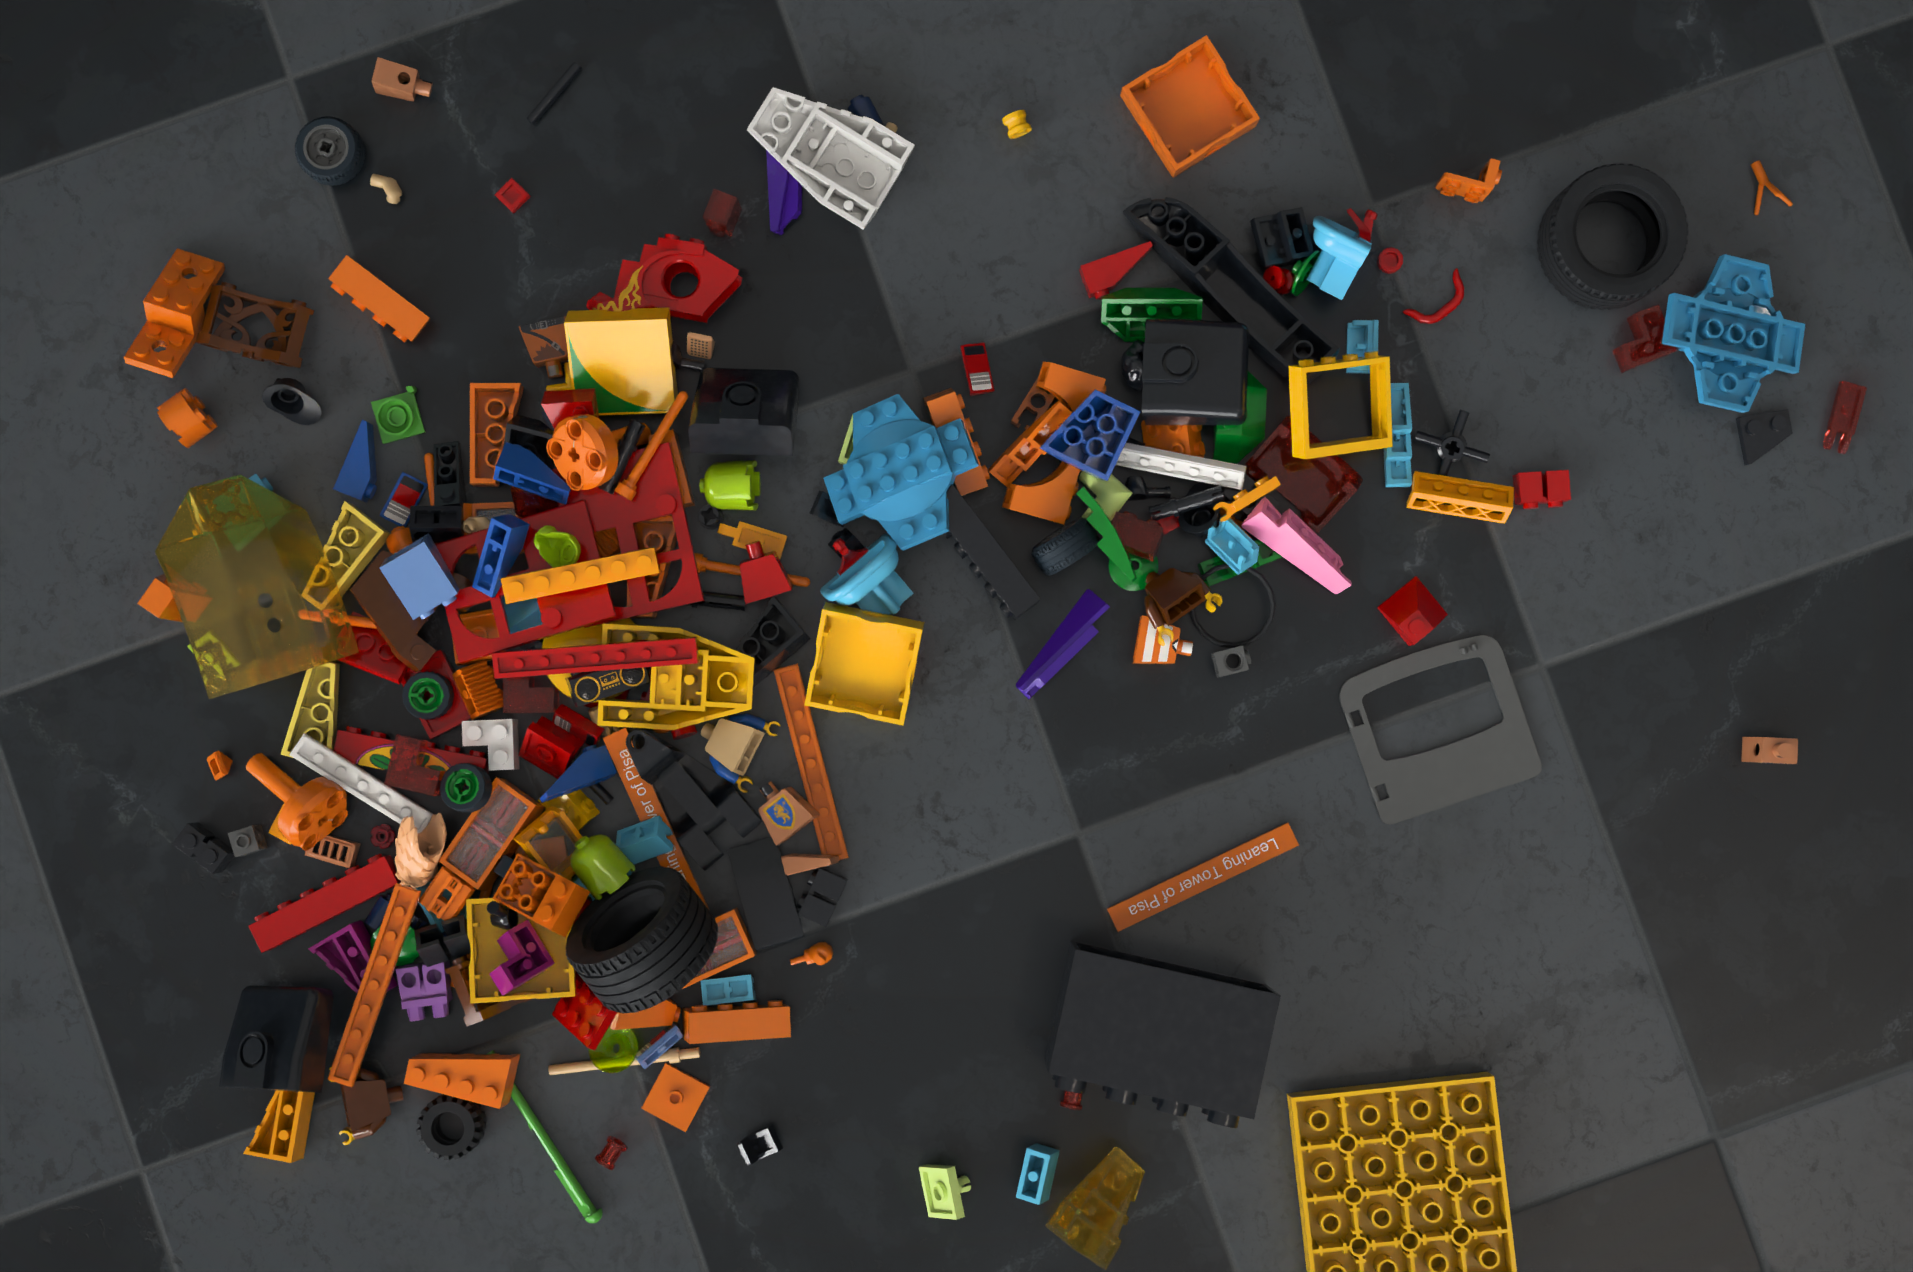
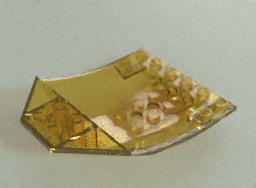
[154,475,359,699]

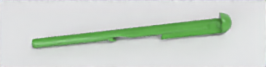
[486,1050,603,1223]

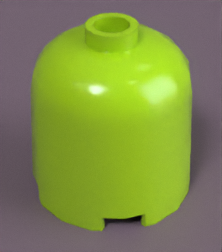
[699,460,761,511]
[570,834,635,900]

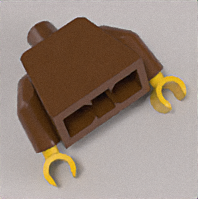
[1144,568,1222,646]
[329,1067,403,1145]

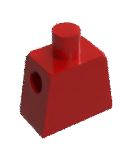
[740,541,793,604]

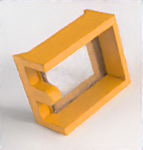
[513,805,582,881]

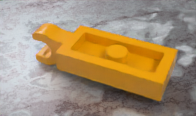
[1213,476,1281,522]
[717,521,788,560]

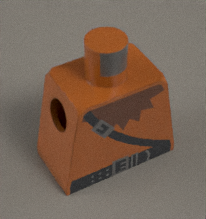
[519,316,569,379]

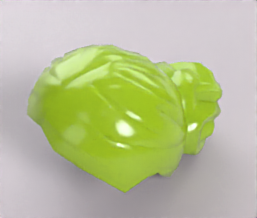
[534,526,581,568]

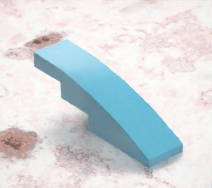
[1383,383,1412,487]

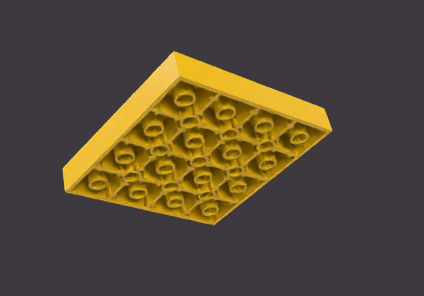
[1287,1072,1517,1272]

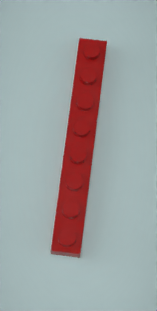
[492,637,699,679]

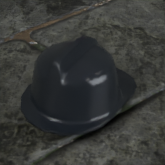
[262,378,322,425]
[1178,482,1223,538]

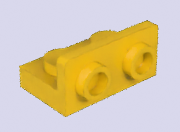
[538,789,600,831]

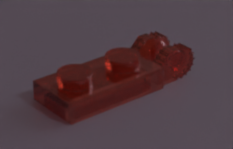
[1823,381,1867,454]

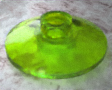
[589,1027,638,1073]

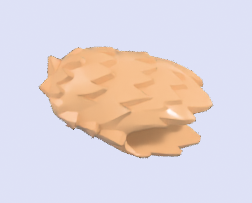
[395,813,447,889]

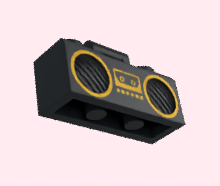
[565,667,651,707]

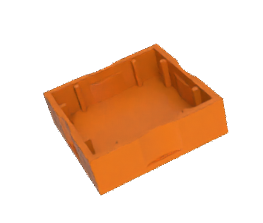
[1120,35,1260,178]

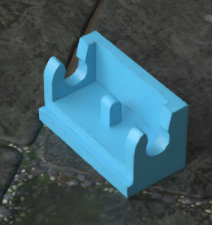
[1346,320,1379,374]
[1205,514,1259,575]
[616,816,673,864]
[701,974,756,1006]

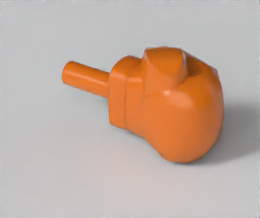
[790,942,833,965]

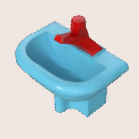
[1306,208,1378,300]
[820,533,913,615]

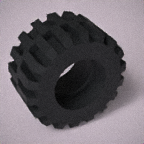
[416,1094,486,1160]

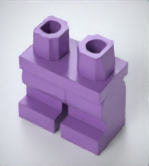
[395,960,453,1021]

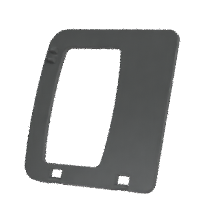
[1339,635,1542,825]

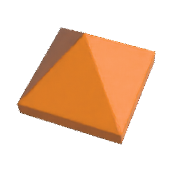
[207,751,233,781]

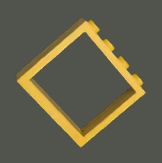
[1289,351,1393,459]

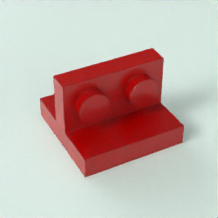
[518,716,584,779]

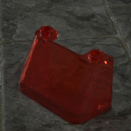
[1243,415,1363,533]

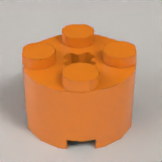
[157,388,218,448]

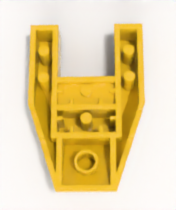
[597,623,755,730]

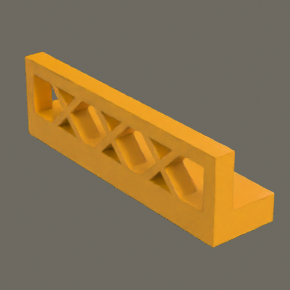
[1406,471,1514,524]

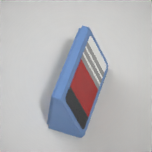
[634,1023,683,1069]

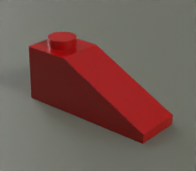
[1079,241,1153,300]

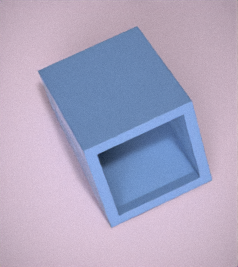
[379,533,460,620]

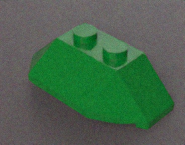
[1101,287,1203,342]
[1212,371,1267,464]

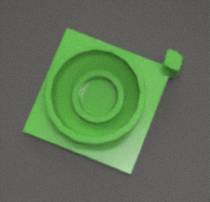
[371,386,426,444]

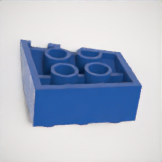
[1040,389,1140,481]

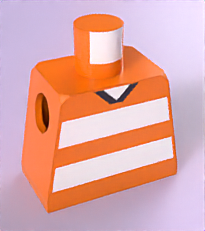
[1132,615,1193,664]

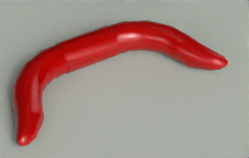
[1403,268,1464,324]

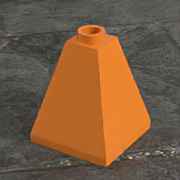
[609,998,681,1030]

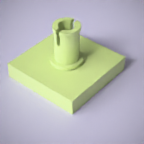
[919,1164,971,1220]

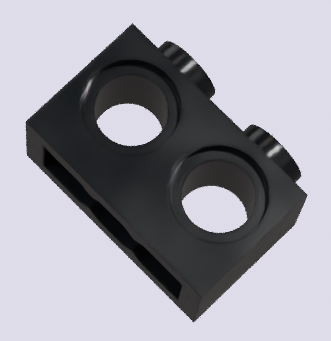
[409,506,464,543]

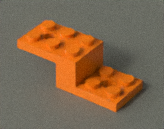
[124,248,225,378]

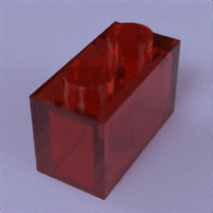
[703,189,742,237]
[1112,511,1164,562]

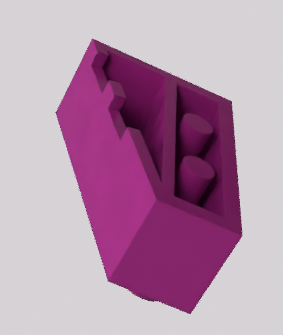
[308,920,398,993]

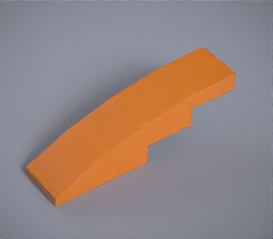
[988,401,1073,487]

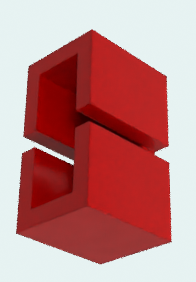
[1513,470,1571,509]

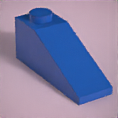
[333,420,377,503]
[493,442,571,505]
[472,514,530,598]
[540,744,617,803]

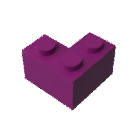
[489,920,555,996]

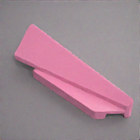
[1242,497,1352,594]

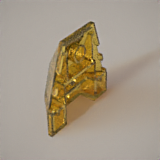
[1045,1146,1145,1270]

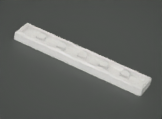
[1116,443,1246,490]
[289,733,433,833]

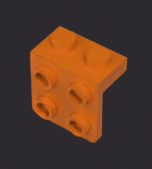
[1435,158,1502,203]
[1141,420,1205,458]

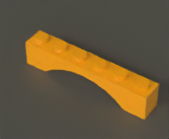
[501,546,660,604]

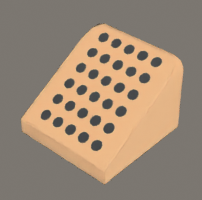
[687,332,715,359]

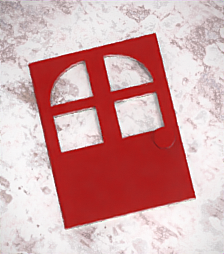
[552,442,705,628]
[435,499,617,664]

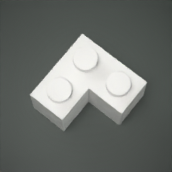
[462,719,520,771]

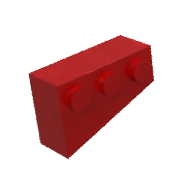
[541,388,599,429]

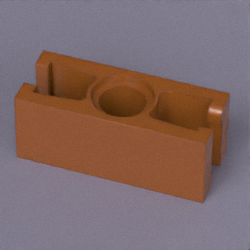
[1011,376,1055,430]

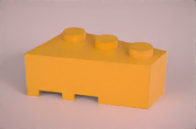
[243,1091,315,1163]

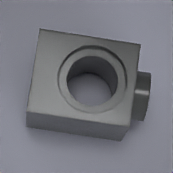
[1211,646,1251,678]
[228,824,268,857]

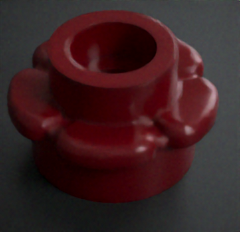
[370,824,395,849]

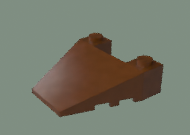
[350,550,473,672]

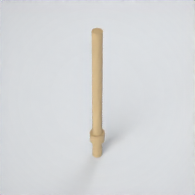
[548,1047,700,1075]

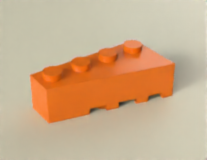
[923,388,990,496]
[682,1000,791,1044]

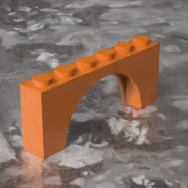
[1002,362,1106,525]

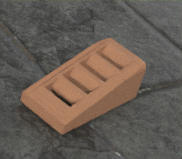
[305,835,361,868]
[781,853,840,876]

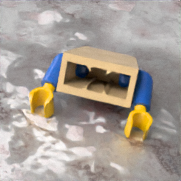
[701,713,781,793]

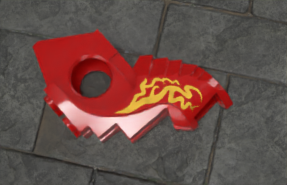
[586,234,743,323]

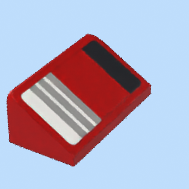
[960,343,994,396]
[552,704,605,746]

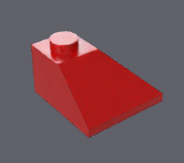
[1377,576,1448,646]

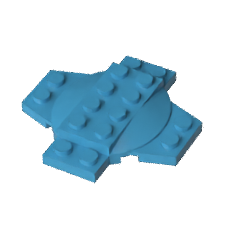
[1662,254,1805,413]
[823,394,979,551]

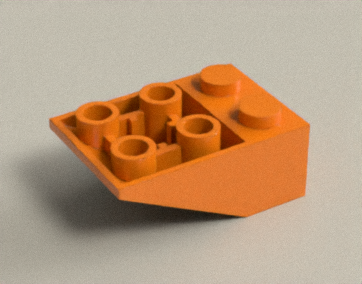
[492,853,591,937]

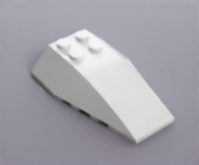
[747,87,915,230]

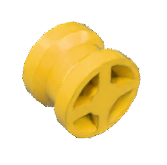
[1002,110,1032,139]

